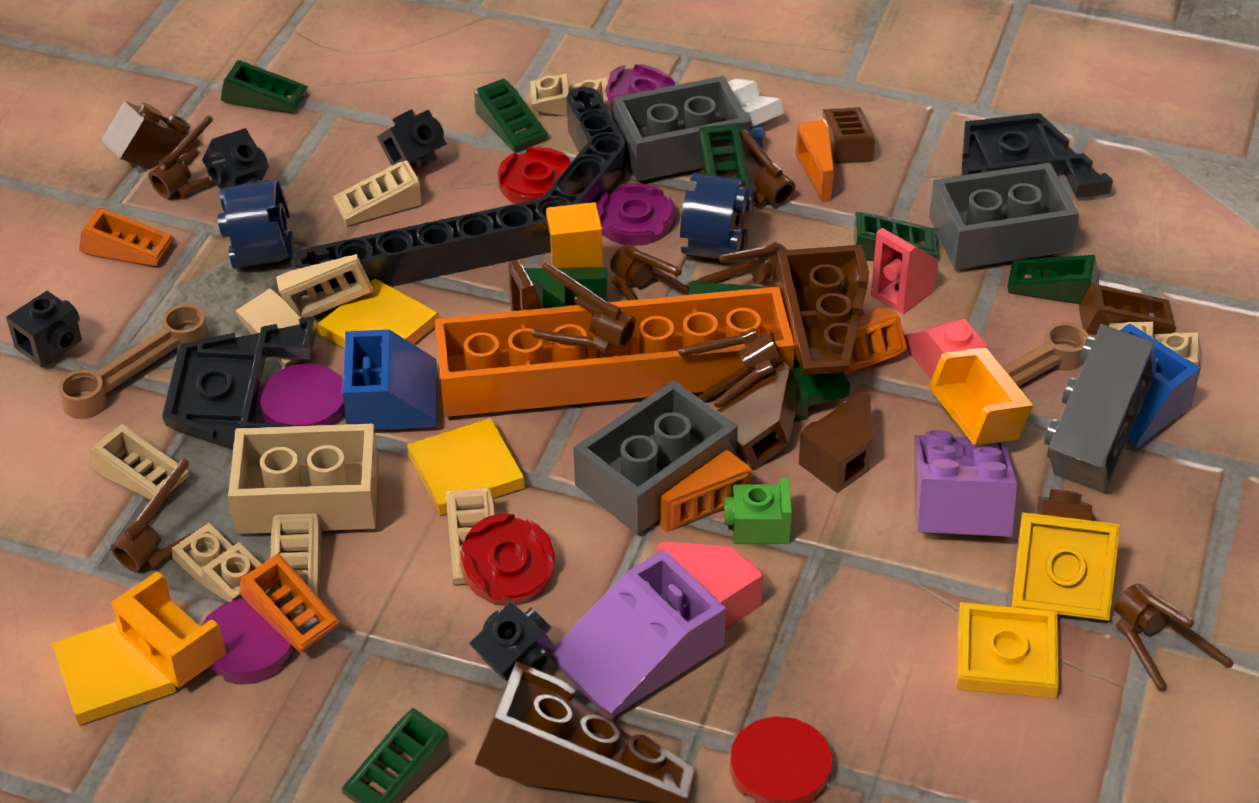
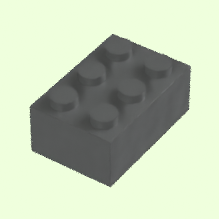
[613,76,750,181]
[929,163,1079,270]
[1044,324,1156,493]
[574,380,738,535]

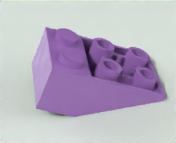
[914,430,1017,537]
[550,549,726,715]

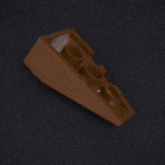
[775,244,870,375]
[474,661,694,803]

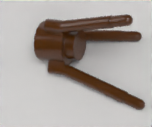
[149,115,213,199]
[699,130,796,207]
[686,242,787,287]
[610,244,689,301]
[532,262,636,353]
[678,328,784,408]
[110,459,199,572]
[1115,583,1233,692]

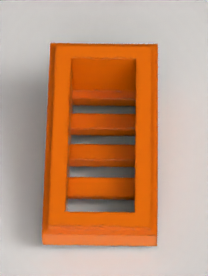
[795,119,834,202]
[79,207,174,266]
[844,307,907,375]
[660,450,752,532]
[239,553,340,653]

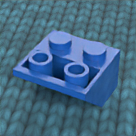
[1120,323,1201,449]
[342,329,437,430]

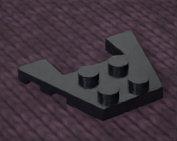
[961,113,1113,198]
[162,317,317,450]

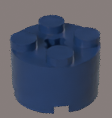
[680,173,754,259]
[218,180,294,269]

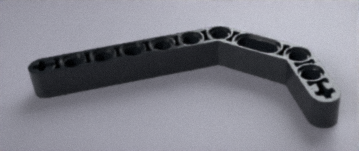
[294,87,625,296]

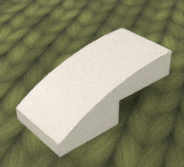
[728,79,784,127]

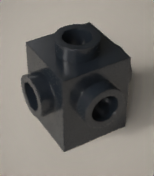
[377,109,447,169]
[202,128,269,189]
[6,290,82,367]
[469,601,557,682]

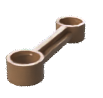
[58,304,209,419]
[945,322,1089,420]

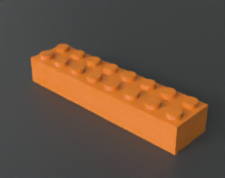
[434,286,795,417]

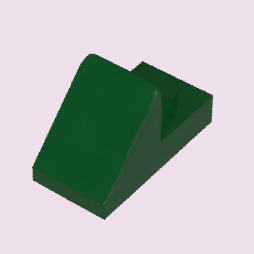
[524,267,608,308]

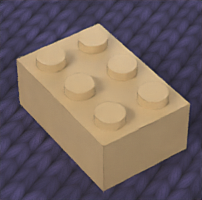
[228,423,379,534]

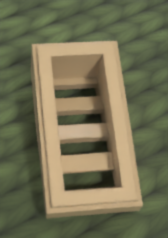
[333,161,422,226]
[276,254,374,318]
[90,424,189,500]
[446,487,494,585]
[269,513,323,609]

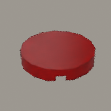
[497,147,570,203]
[459,513,555,605]
[730,716,832,803]

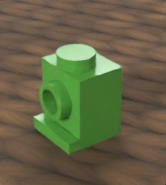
[724,478,792,544]

